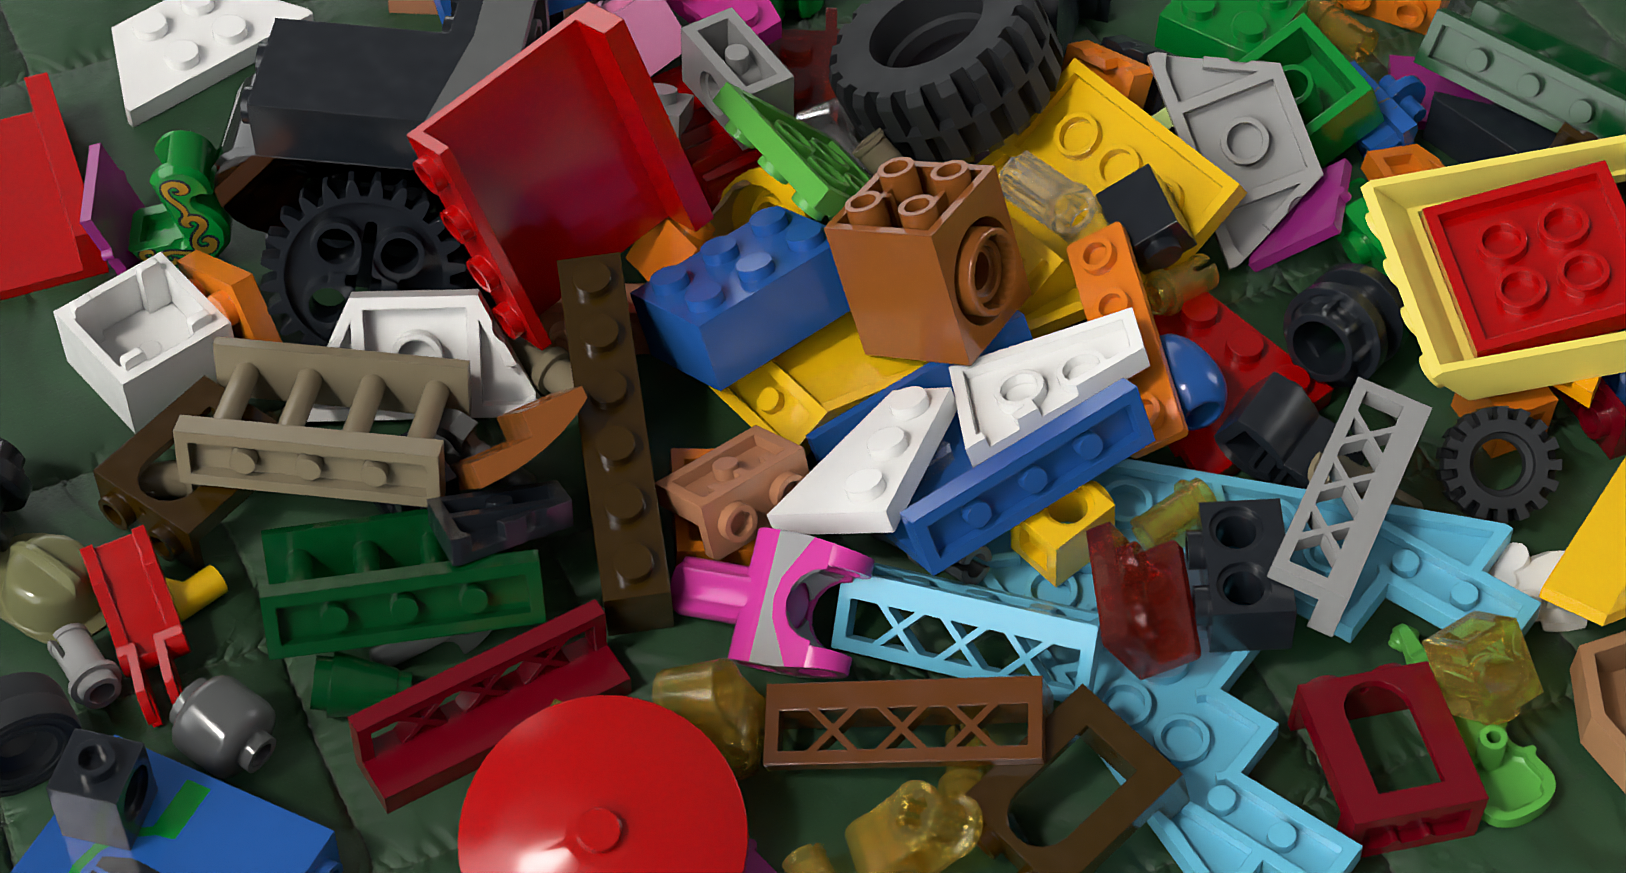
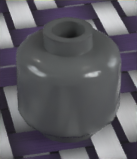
[169,675,277,779]

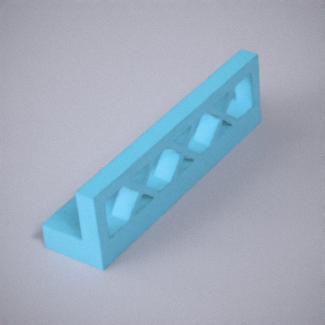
[831,563,1118,702]

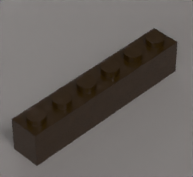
[557,252,674,636]

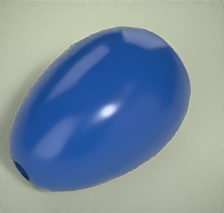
[1159,334,1228,431]

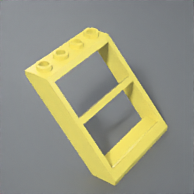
[1360,134,1626,401]

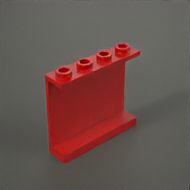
[406,2,714,351]
[0,72,109,301]

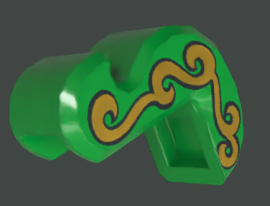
[128,130,235,268]

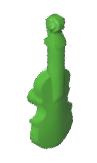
[1388,623,1556,828]

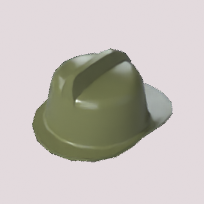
[0,533,107,645]

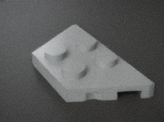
[1147,52,1323,271]

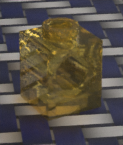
[1422,610,1544,725]

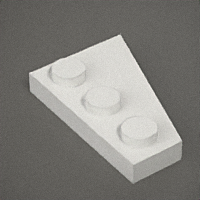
[949,307,1150,467]
[767,386,957,535]

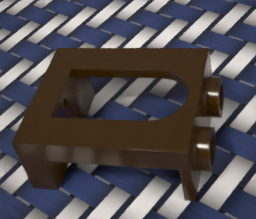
[93,375,278,573]
[960,684,1190,873]

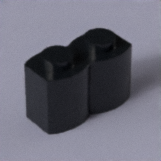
[1213,372,1366,489]

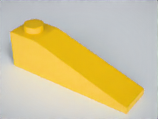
[1539,457,1626,626]

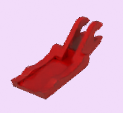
[79,524,192,728]

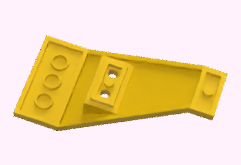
[709,58,1247,457]

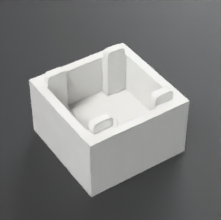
[53,252,234,434]

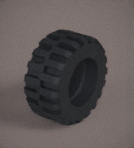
[829,0,1063,163]

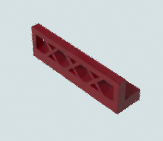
[347,599,632,814]

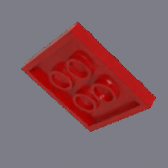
[1422,160,1626,358]

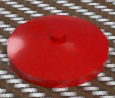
[458,695,749,873]

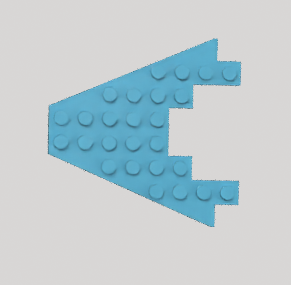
[972,458,1542,873]

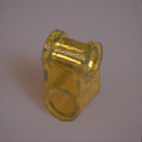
[652,658,766,779]
[844,780,983,873]

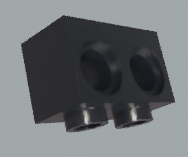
[1185,498,1297,653]

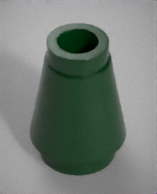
[310,651,412,718]

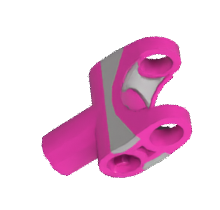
[670,527,875,679]

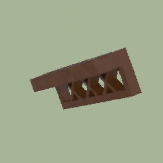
[763,675,1053,771]

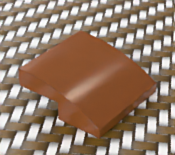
[449,386,587,490]

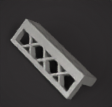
[1267,377,1432,637]

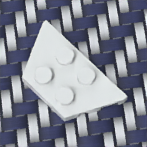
[111,0,314,128]
[307,289,541,422]

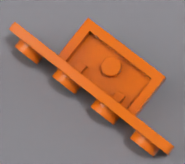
[1067,222,1188,459]

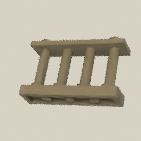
[173,336,472,507]

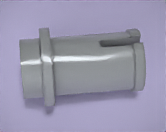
[47,623,122,709]

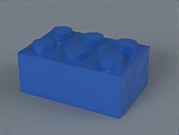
[630,205,851,391]

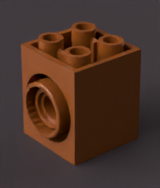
[824,157,1032,366]

